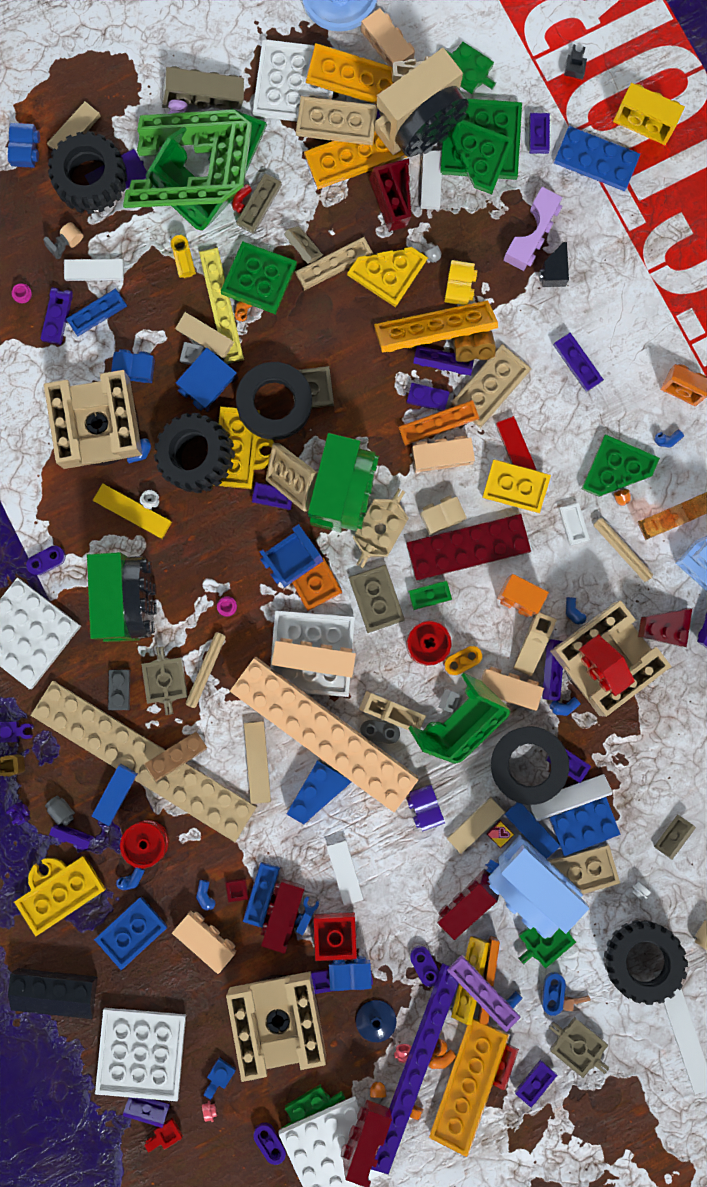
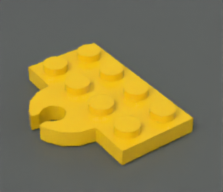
[213,407,274,489]
[14,855,106,937]

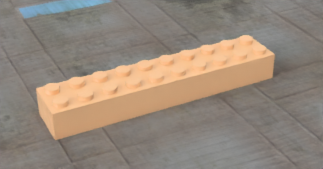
[230,657,418,813]

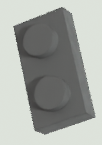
[108,670,131,710]

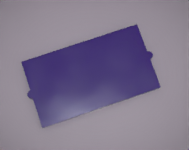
[84,149,147,192]

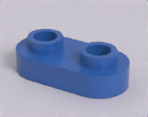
[542,972,566,1016]

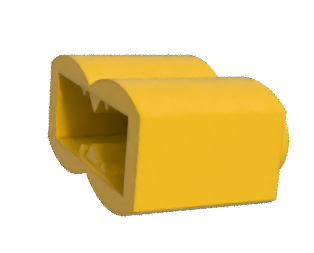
[444,260,478,305]

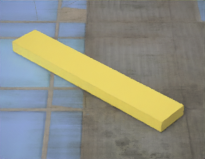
[199,247,244,364]

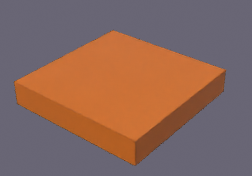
[292,558,342,611]

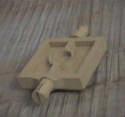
[141,646,188,715]
[549,1017,609,1078]

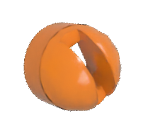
[614,489,631,506]
[432,1038,448,1056]
[370,1082,387,1098]

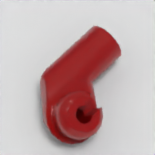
[231,184,252,213]

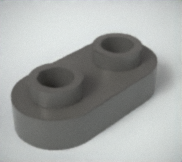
[360,720,400,744]

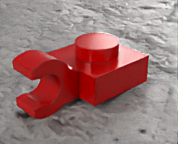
[144,1118,183,1153]

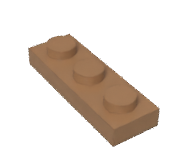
[144,731,207,782]

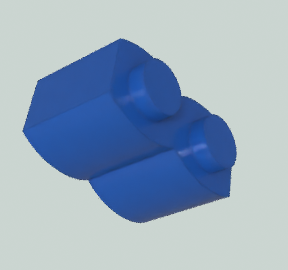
[8,123,40,168]
[111,349,155,383]
[329,956,372,991]

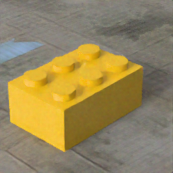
[613,83,685,145]

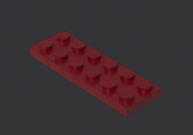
[406,514,531,581]

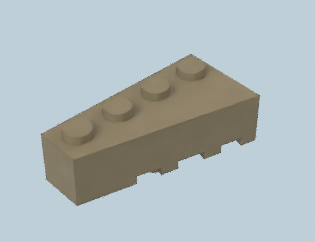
[162,66,244,110]

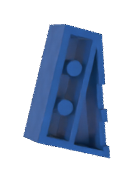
[286,760,352,825]

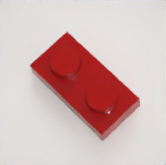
[493,1043,519,1090]

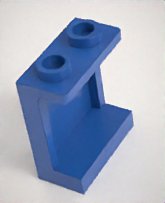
[176,348,238,412]
[260,524,323,588]

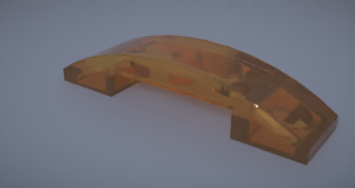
[637,492,707,540]

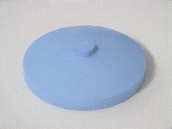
[302,0,377,31]

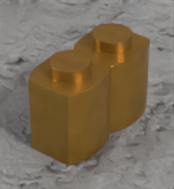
[453,330,495,362]
[0,755,25,776]

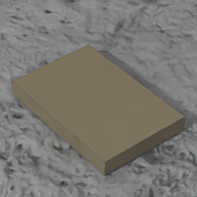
[348,564,405,634]

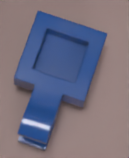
[294,896,319,935]
[204,1058,236,1100]

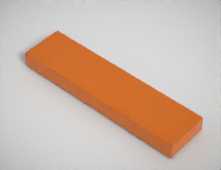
[399,400,479,446]
[478,936,500,1025]

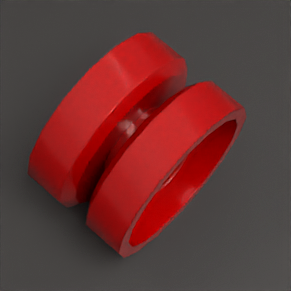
[406,621,452,666]
[120,820,169,869]

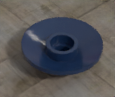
[356,1000,397,1042]

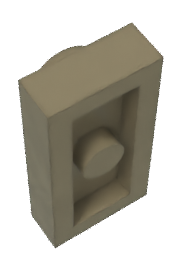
[284,226,323,264]
[654,814,696,860]

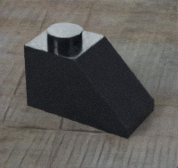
[539,242,569,287]

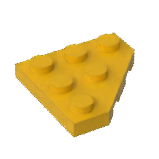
[347,247,428,308]

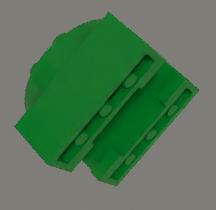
[308,433,379,533]

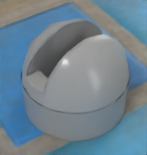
[424,245,441,262]

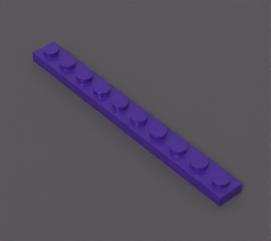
[371,963,458,1175]

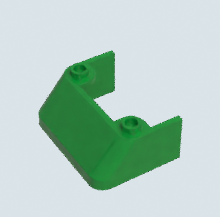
[146,127,238,230]
[408,673,510,764]

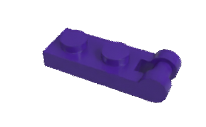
[40,287,73,345]

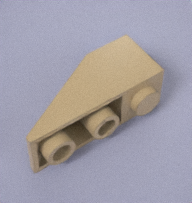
[513,613,557,676]

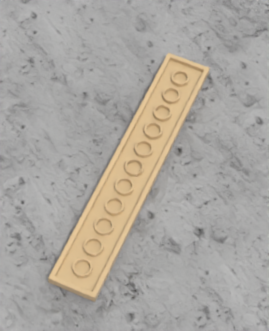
[31,681,257,842]

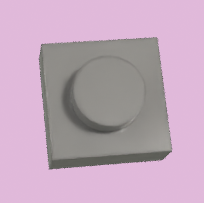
[180,342,204,365]
[438,689,463,713]

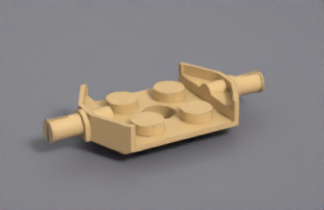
[353,488,409,568]

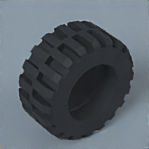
[48,131,127,214]
[154,413,235,493]
[604,920,688,1005]

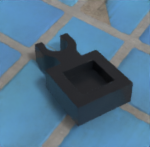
[564,44,587,80]

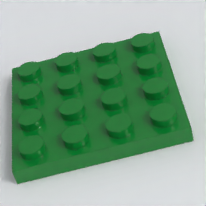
[440,99,522,180]

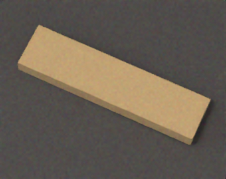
[295,237,373,291]
[244,721,271,804]

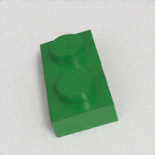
[408,581,452,611]

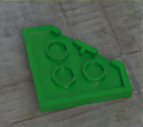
[452,120,514,195]
[581,434,660,497]

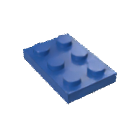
[548,797,621,856]
[94,896,168,970]

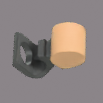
[43,222,83,259]

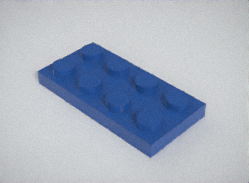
[554,126,640,191]

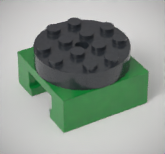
[87,552,157,642]

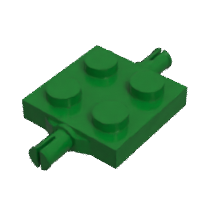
[442,41,497,94]
[518,927,576,969]
[281,1084,346,1129]

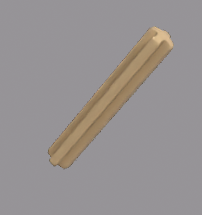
[594,518,653,582]
[186,632,226,708]

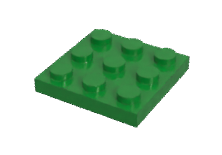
[221,241,297,315]

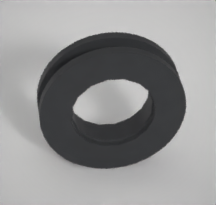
[236,362,312,440]
[491,726,569,805]

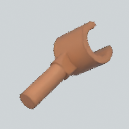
[563,996,591,1011]

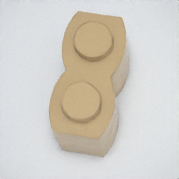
[420,495,467,536]

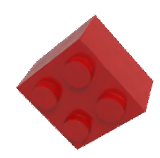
[579,634,635,697]
[314,912,357,961]

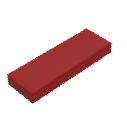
[495,416,537,471]

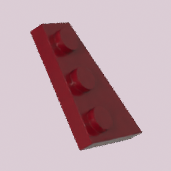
[638,608,693,647]

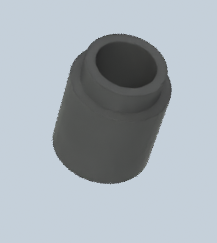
[45,795,75,826]

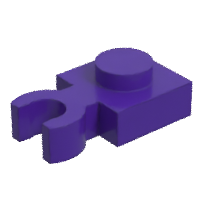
[0,721,33,743]
[6,802,31,825]

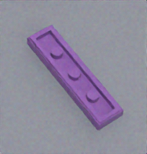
[447,955,521,1032]

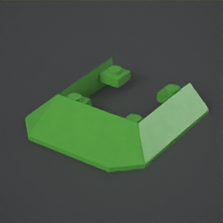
[123,110,252,208]

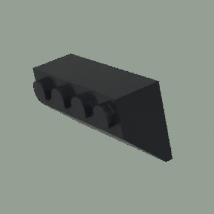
[8,968,98,1019]

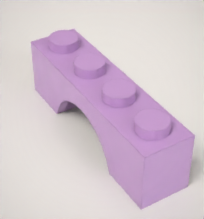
[503,187,563,271]

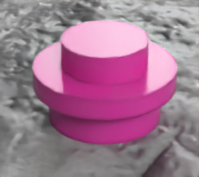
[12,284,32,303]
[217,597,237,617]

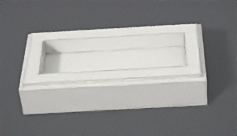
[559,502,590,546]

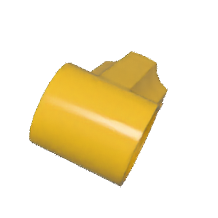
[171,235,196,278]

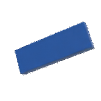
[66,288,127,337]
[91,764,138,826]
[504,802,560,859]
[243,862,280,928]

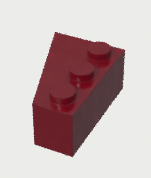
[369,158,411,232]
[437,868,499,940]
[261,879,305,954]
[341,1100,392,1187]

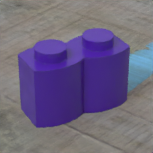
[406,784,445,832]

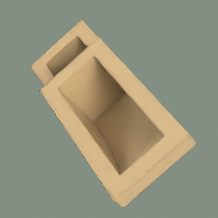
[359,691,426,730]

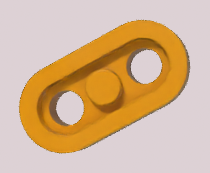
[444,646,482,675]

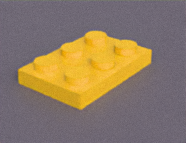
[482,459,551,513]

